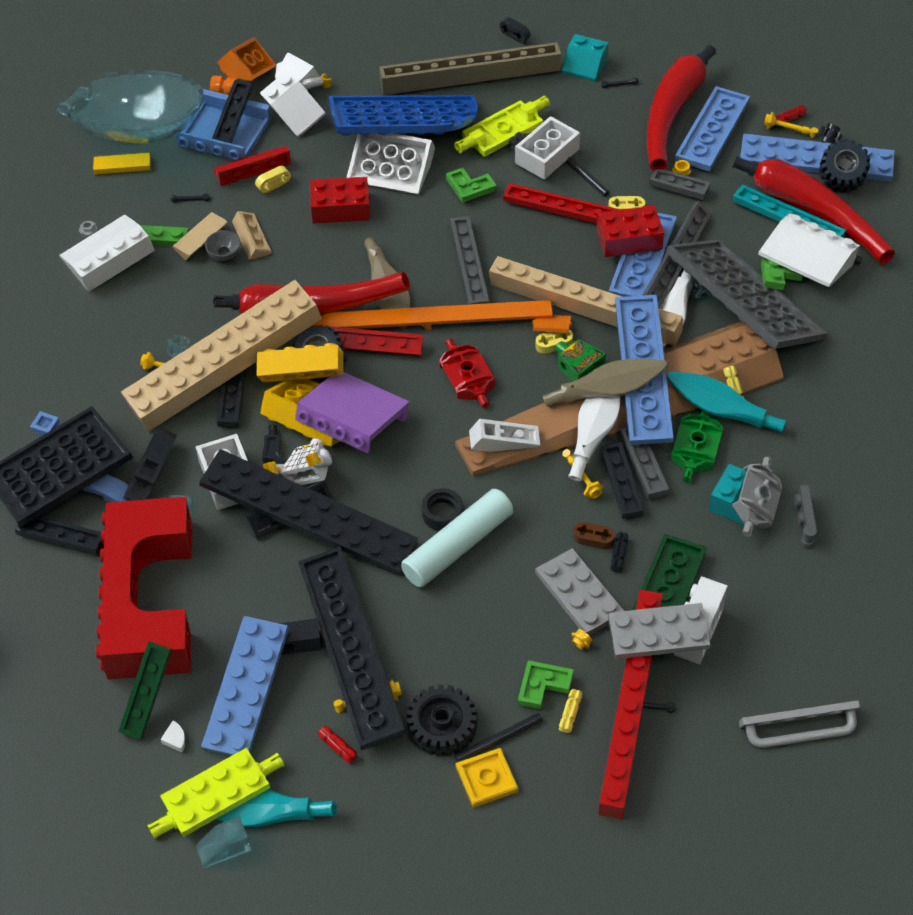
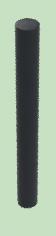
[565,157,610,197]
[455,713,542,762]

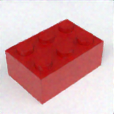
[310,177,370,224]
[596,205,664,257]

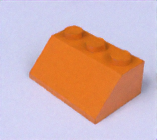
[217,37,276,81]

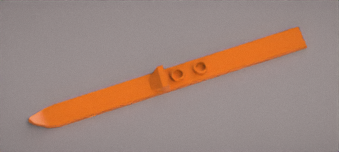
[314,300,553,330]

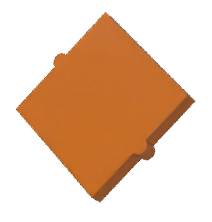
[532,315,572,333]

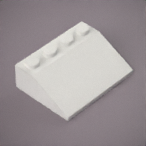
[347,133,435,195]
[758,214,860,287]
[59,215,155,292]

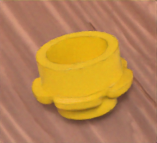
[672,160,691,176]
[571,629,593,650]

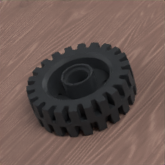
[407,685,477,757]

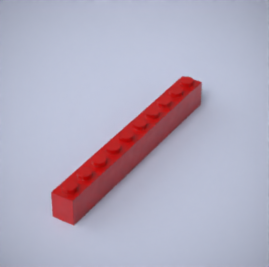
[599,590,663,820]

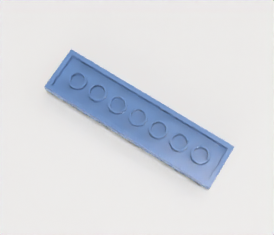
[740,134,894,182]
[615,295,673,445]

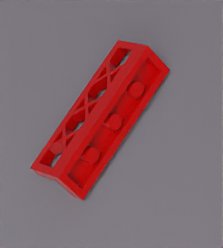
[213,146,291,186]

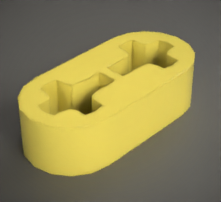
[255,166,291,193]
[608,196,645,210]
[535,330,573,354]

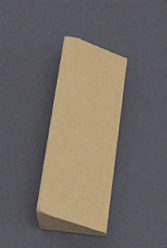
[232,211,272,260]
[172,212,228,261]

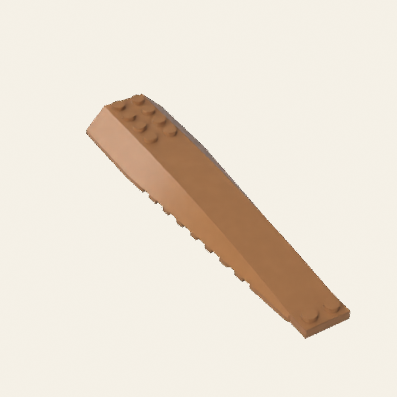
[455,321,784,477]

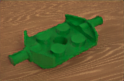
[671,410,723,483]

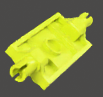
[454,96,550,157]
[147,748,284,839]

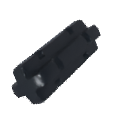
[610,532,629,573]

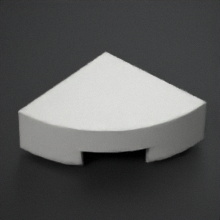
[161,721,185,752]

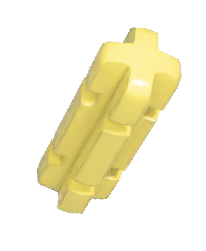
[723,366,744,398]
[559,689,582,733]

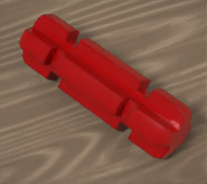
[775,105,807,126]
[318,725,357,763]

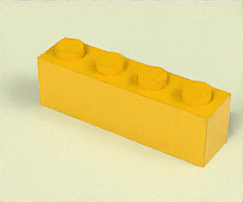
[257,343,343,382]

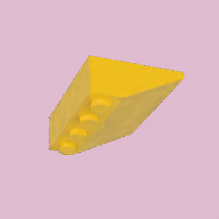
[260,379,340,447]

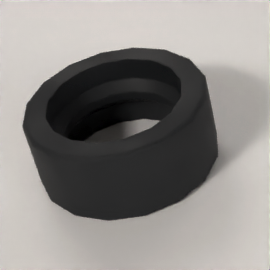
[421,488,463,531]

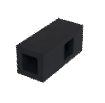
[279,618,321,655]

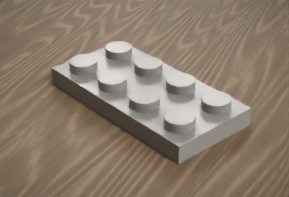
[535,548,624,636]
[608,603,710,659]

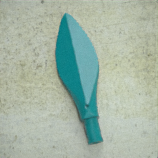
[667,372,787,433]
[216,789,337,827]

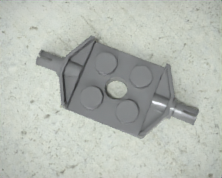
[732,457,782,537]

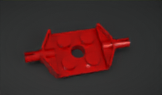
[439,339,495,408]

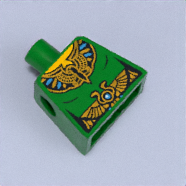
[555,339,606,382]

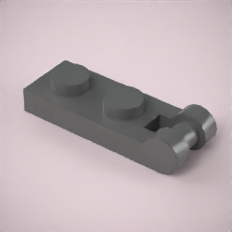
[795,485,817,549]

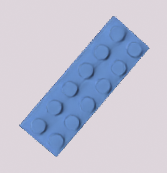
[675,86,750,172]
[608,213,677,297]
[201,616,289,756]

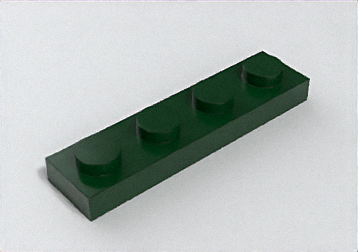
[118,641,172,740]

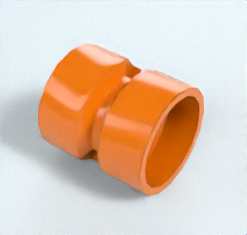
[210,75,240,95]

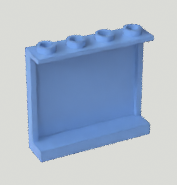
[175,89,272,160]

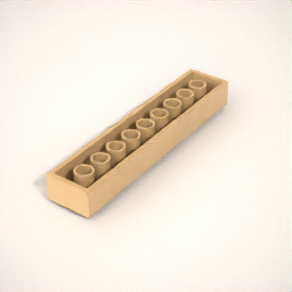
[121,280,322,432]

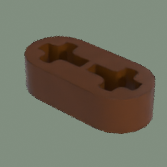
[573,522,615,549]

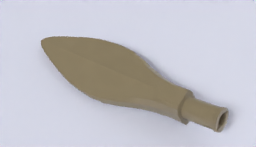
[364,237,410,330]
[543,359,668,408]

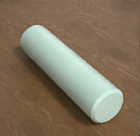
[402,489,513,587]

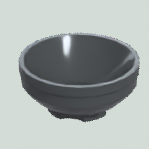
[205,230,241,261]

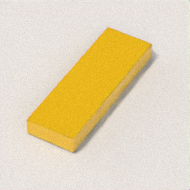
[93,153,151,175]

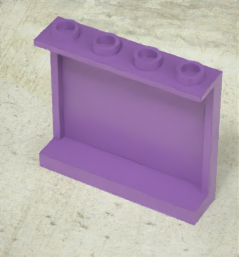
[295,372,410,453]

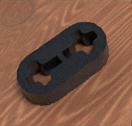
[499,17,531,43]

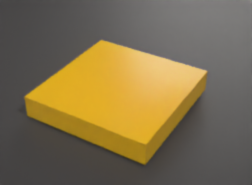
[455,748,518,808]

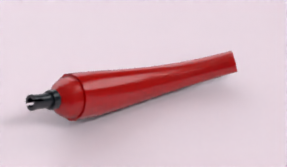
[647,45,716,172]
[732,156,895,264]
[213,272,410,316]

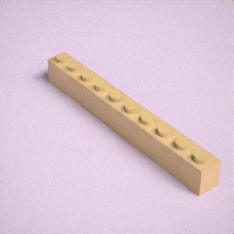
[489,256,683,346]

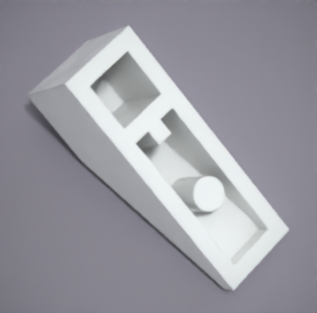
[469,419,540,452]

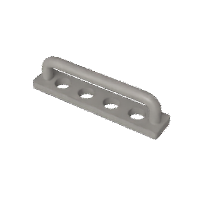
[739,700,860,748]

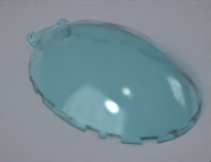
[56,70,204,145]

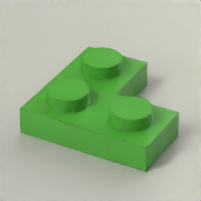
[446,168,497,203]
[761,257,803,290]
[518,660,574,709]

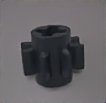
[818,123,843,144]

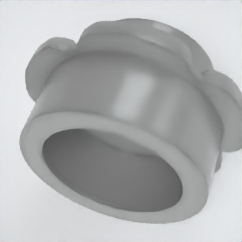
[79,221,98,238]

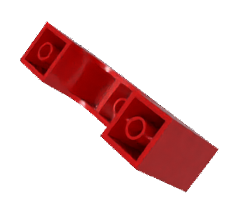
[96,497,192,680]

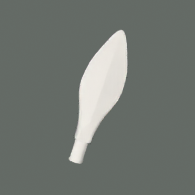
[660,270,694,348]
[568,396,620,481]

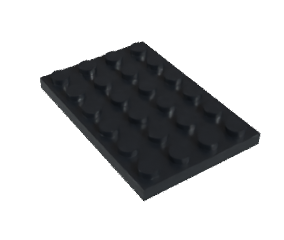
[0,406,133,527]

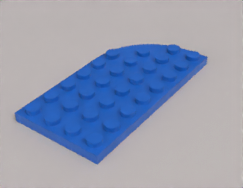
[328,95,478,136]

